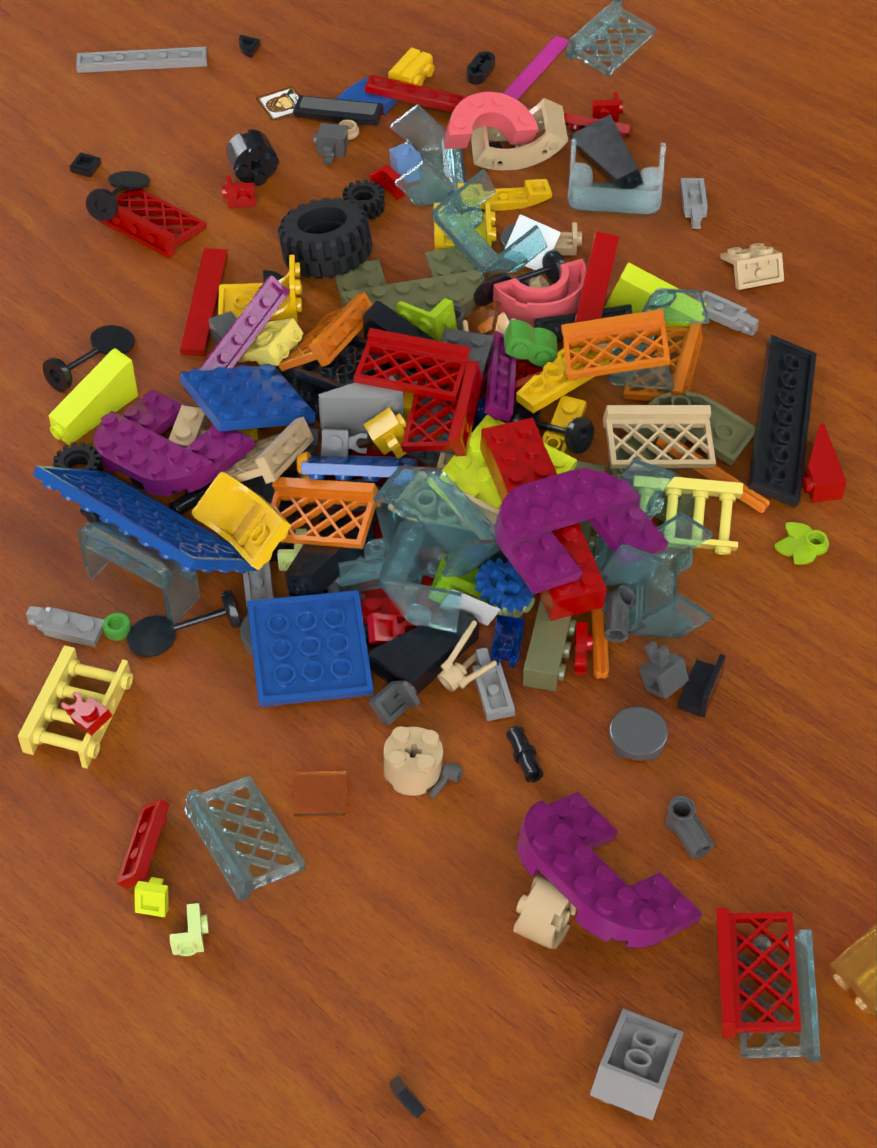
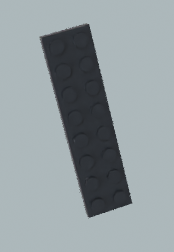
[748,335,817,508]

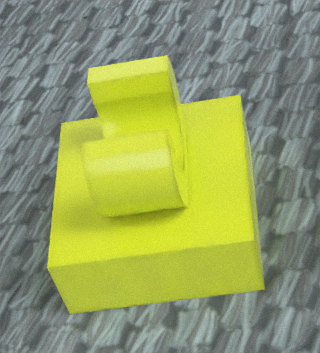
[134,877,169,917]

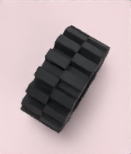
[342,180,385,220]
[53,442,103,471]

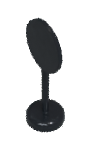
[86,171,150,221]
[473,249,565,306]
[42,325,135,392]
[500,401,594,454]
[127,589,242,658]

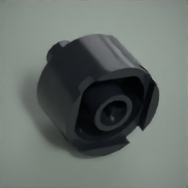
[226,129,279,186]

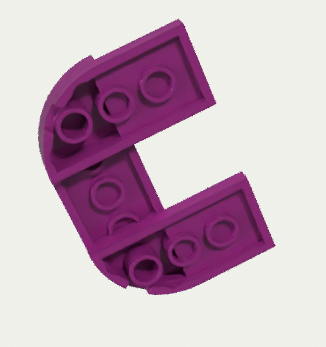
[94,389,256,496]
[494,468,669,594]
[517,792,703,947]

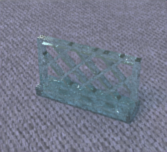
[565,0,656,76]
[185,775,306,901]
[737,929,821,1062]

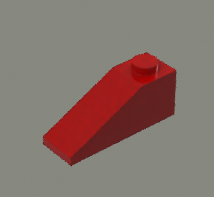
[802,424,847,503]

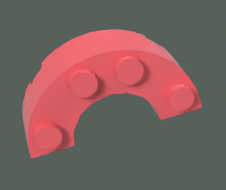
[444,92,538,149]
[493,259,587,327]

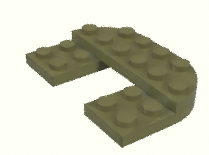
[333,245,484,317]
[608,391,756,533]

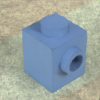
[389,144,422,182]

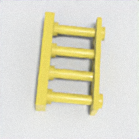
[633,473,743,555]
[18,645,133,769]

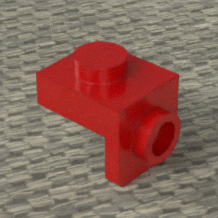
[591,92,623,122]
[369,164,405,200]
[222,176,256,208]

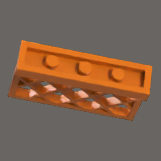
[278,291,373,371]
[561,309,671,380]
[623,322,703,401]
[271,477,383,549]

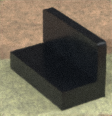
[677,654,726,718]

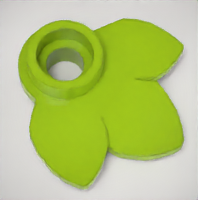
[774,522,829,565]

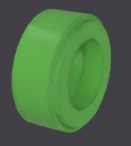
[102,613,131,641]

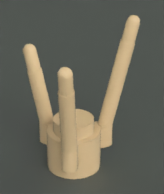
[437,620,497,692]

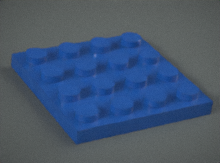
[179,364,316,432]
[301,454,419,483]
[247,590,373,707]

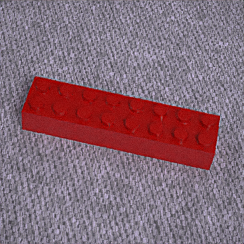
[480,418,607,621]

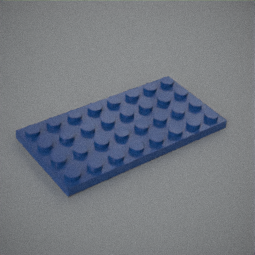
[33,465,257,573]

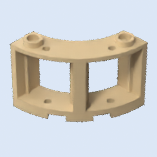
[471,98,568,170]

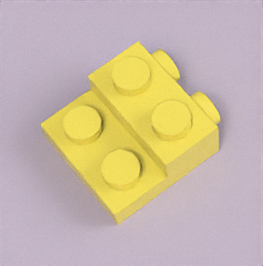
[238,318,304,367]

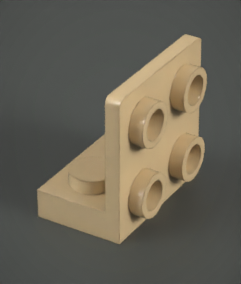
[720,243,784,290]

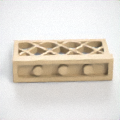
[602,405,716,469]
[225,416,314,484]

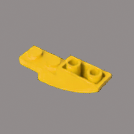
[542,395,587,455]

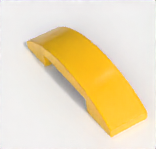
[457,179,552,211]

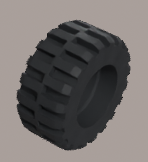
[278,198,373,279]

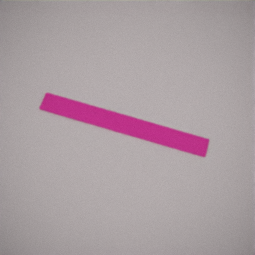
[503,36,570,100]

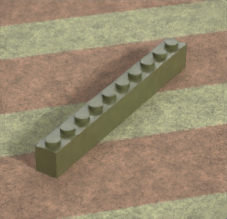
[523,461,606,692]

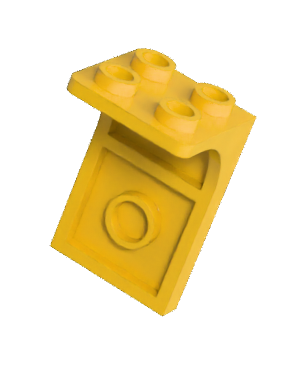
[218,255,302,323]
[192,472,291,570]

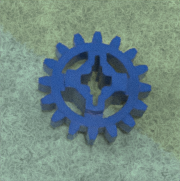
[474,558,534,613]

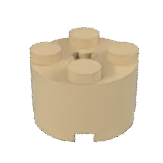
[384,726,443,796]
[513,874,577,949]

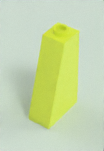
[604,262,707,328]
[49,348,138,446]

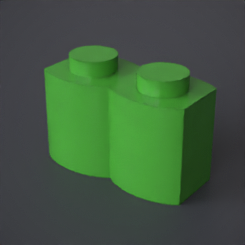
[504,320,558,367]

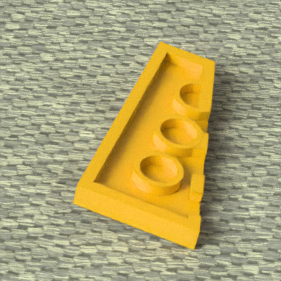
[516,347,610,413]

